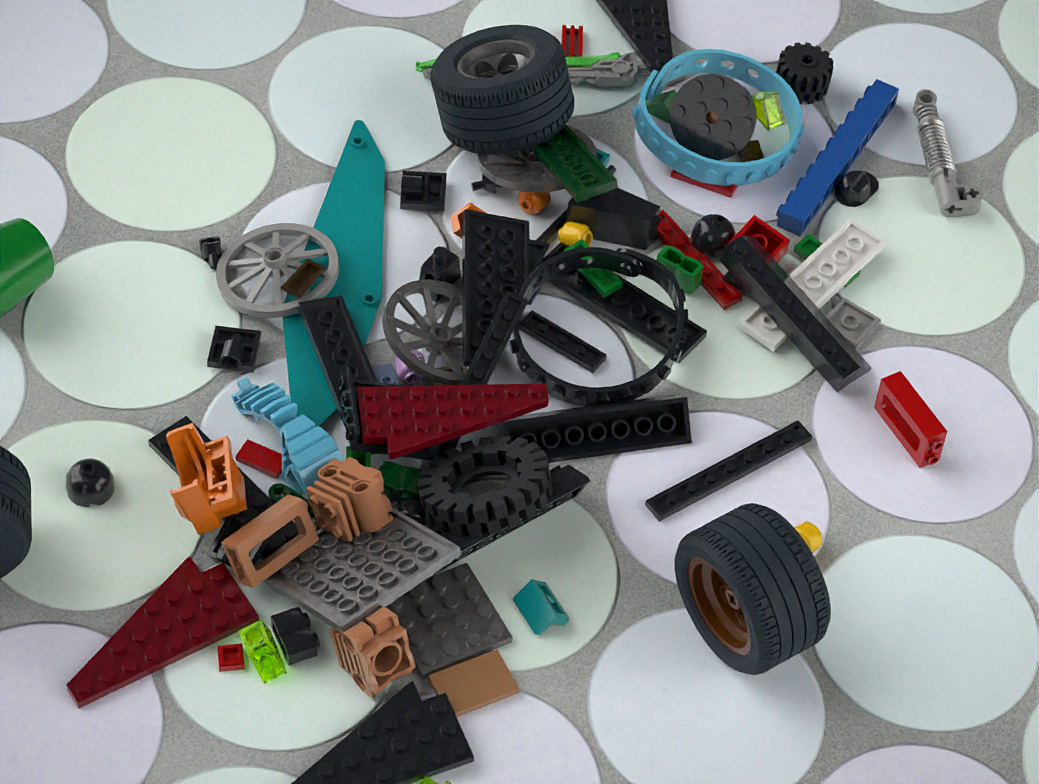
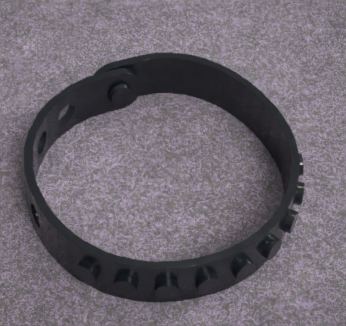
[509,247,688,406]

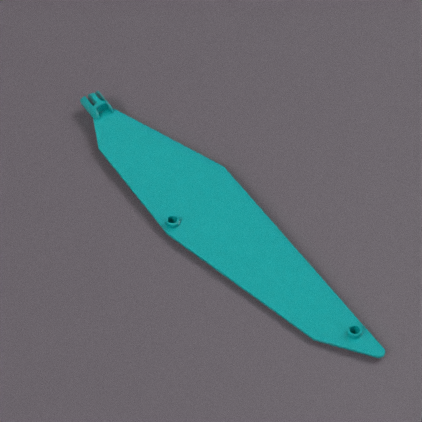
[282,120,385,427]

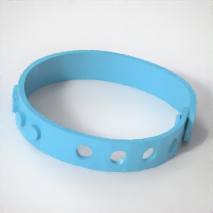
[632,49,804,186]

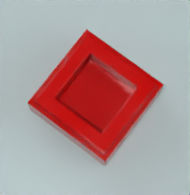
[217,643,245,672]

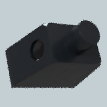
[419,246,461,303]

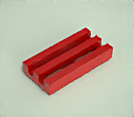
[561,25,583,61]

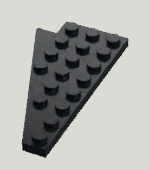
[596,0,673,73]
[462,209,550,367]
[291,681,474,784]

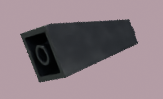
[566,188,661,250]

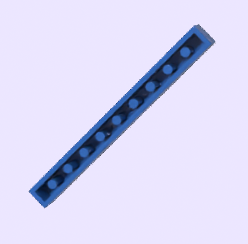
[776,79,899,237]

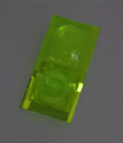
[238,620,287,684]

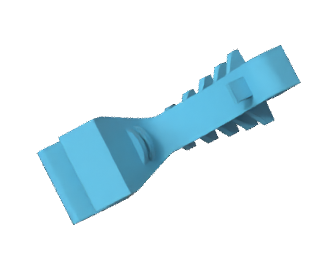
[230,377,344,497]

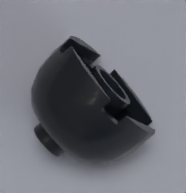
[690,214,736,257]
[65,458,114,507]

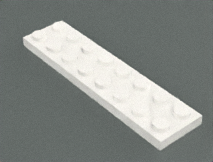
[738,219,886,352]

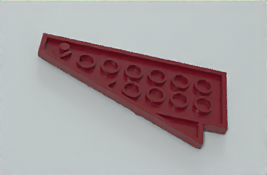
[357,383,549,460]
[66,557,259,709]

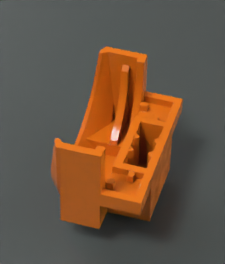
[166,423,247,535]

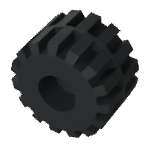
[776,42,834,104]

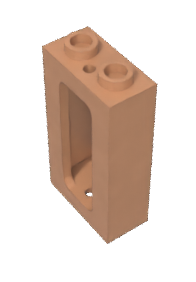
[221,495,319,588]

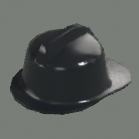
[835,170,879,207]

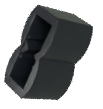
[270,607,320,665]

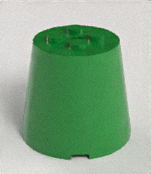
[0,218,54,318]

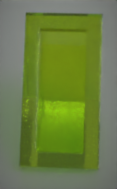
[751,92,786,131]

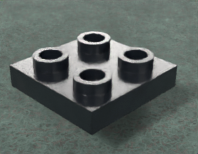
[400,171,447,212]
[207,325,262,372]
[206,514,272,567]

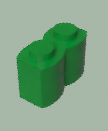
[656,246,703,294]

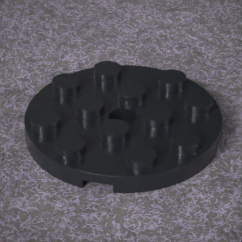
[669,73,757,161]

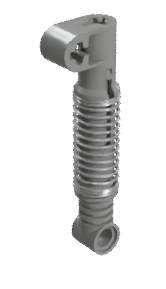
[913,89,984,217]

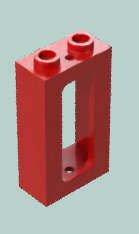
[874,371,948,468]

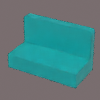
[513,579,570,635]

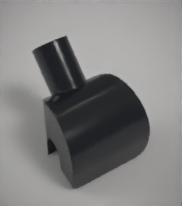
[471,170,501,194]
[199,236,222,269]

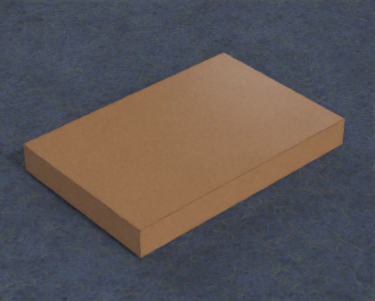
[428,649,519,717]

